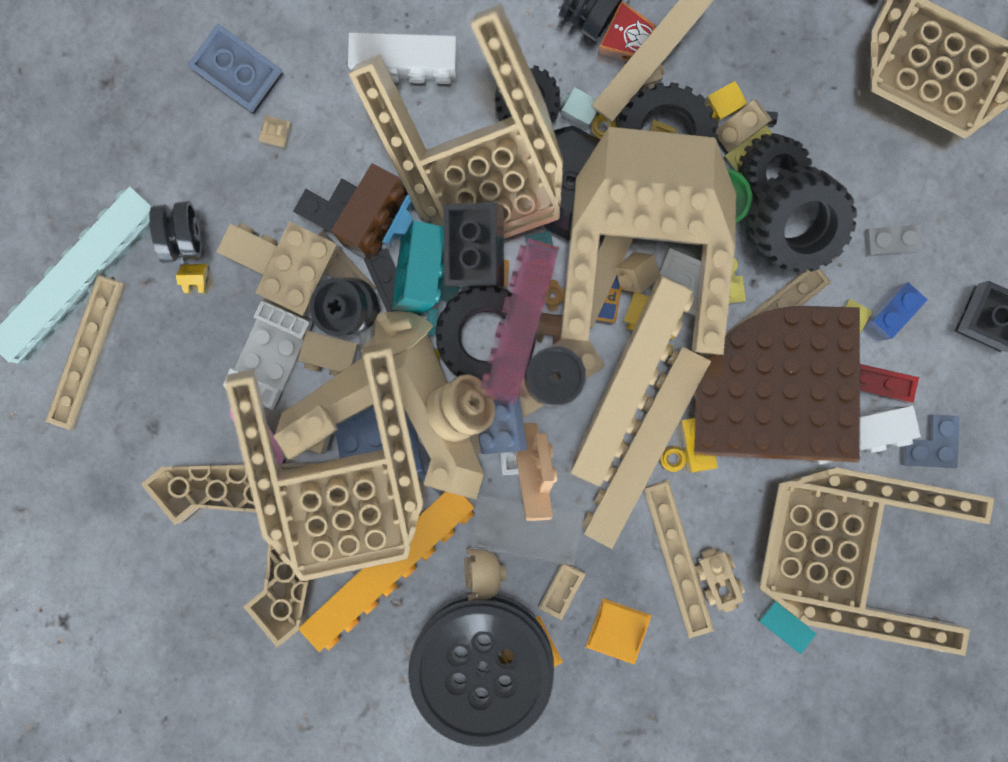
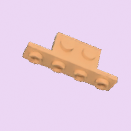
[515,423,557,521]

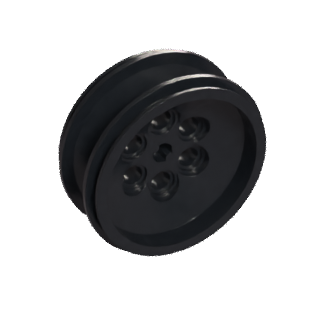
[408,596,554,747]

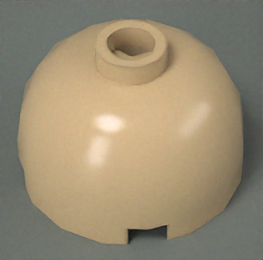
[464,548,506,601]

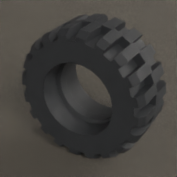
[617,82,719,143]
[748,166,857,273]
[435,286,536,386]

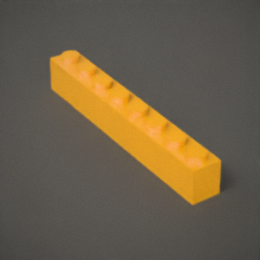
[299,491,475,652]

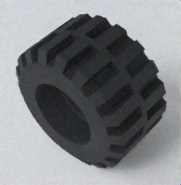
[495,65,561,124]
[738,133,812,197]

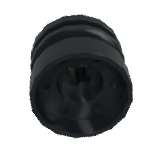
[558,0,623,41]

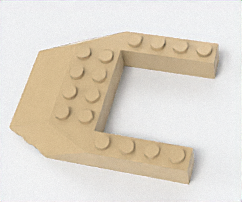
[871,0,1008,138]
[348,4,563,239]
[560,127,736,355]
[225,342,423,581]
[759,468,994,656]

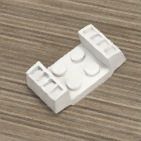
[223,299,313,410]

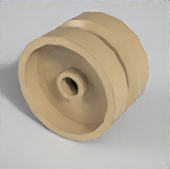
[426,375,495,442]

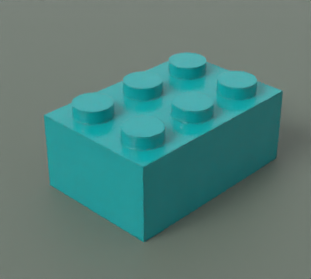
[391,220,444,315]

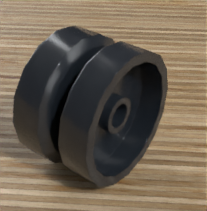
[149,200,202,264]
[310,277,379,336]
[524,346,586,407]

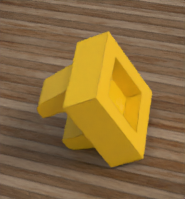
[176,264,208,293]

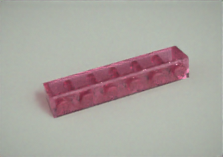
[480,238,559,405]

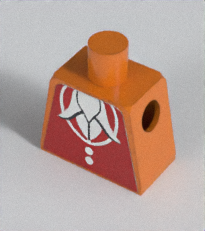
[598,2,656,62]

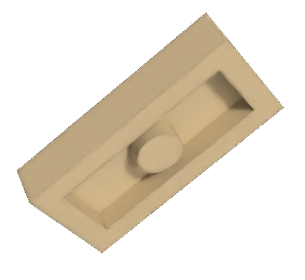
[716,99,772,153]

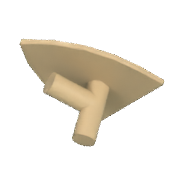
[374,311,433,356]

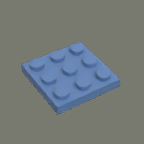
[335,406,423,472]

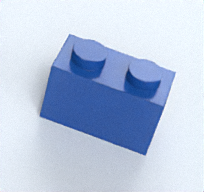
[866,282,928,340]

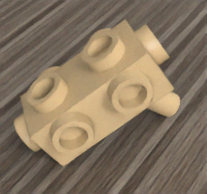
[695,547,745,612]

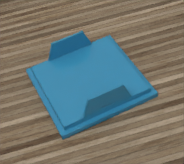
[382,195,414,249]

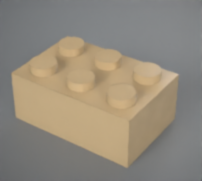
[255,221,341,317]

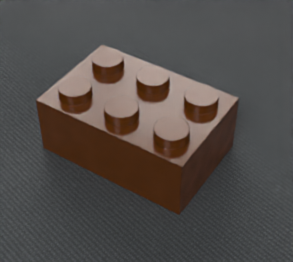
[331,163,409,260]

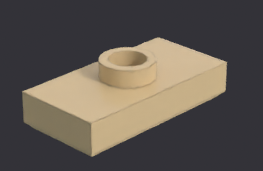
[538,561,586,621]

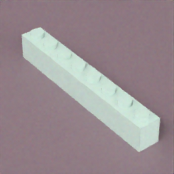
[0,186,153,363]

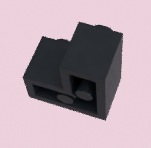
[293,178,357,236]

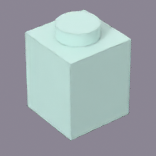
[560,87,598,130]

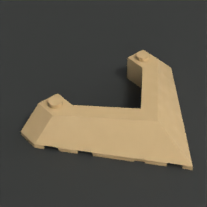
[274,333,484,499]
[141,463,315,648]

